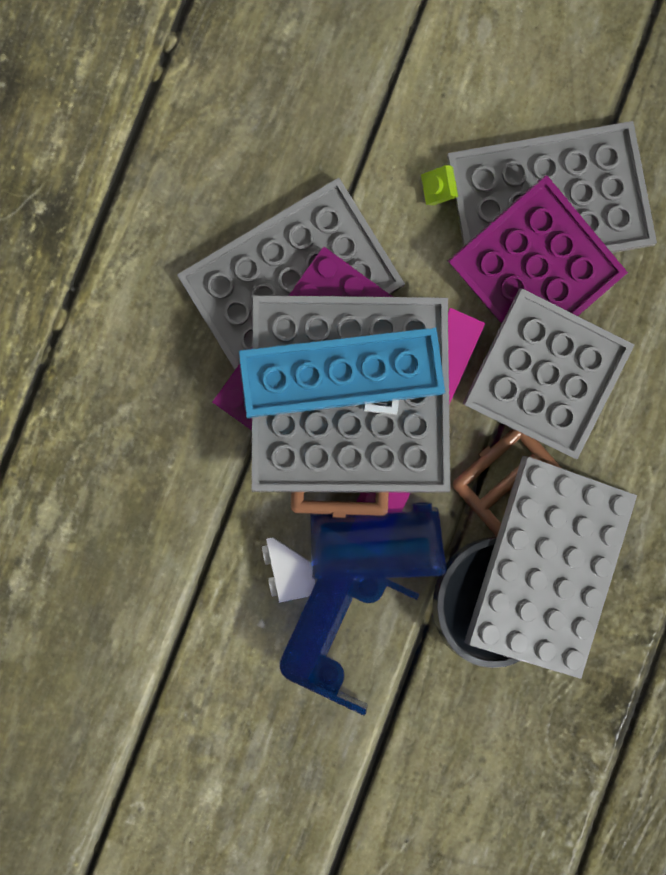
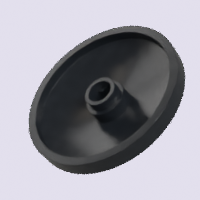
[433,537,520,668]

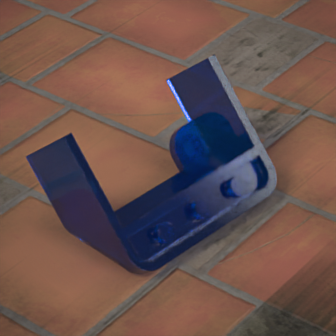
[279,558,420,716]

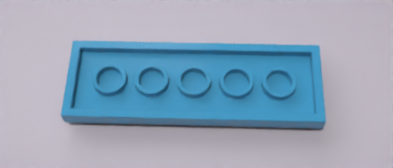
[239,328,445,418]

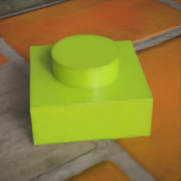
[421,165,458,206]

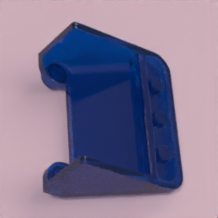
[310,502,446,580]

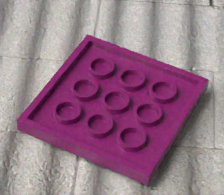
[448,175,628,324]

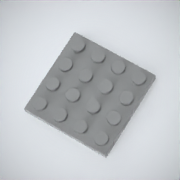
[462,288,634,459]

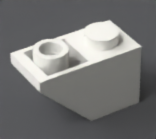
[262,537,318,603]

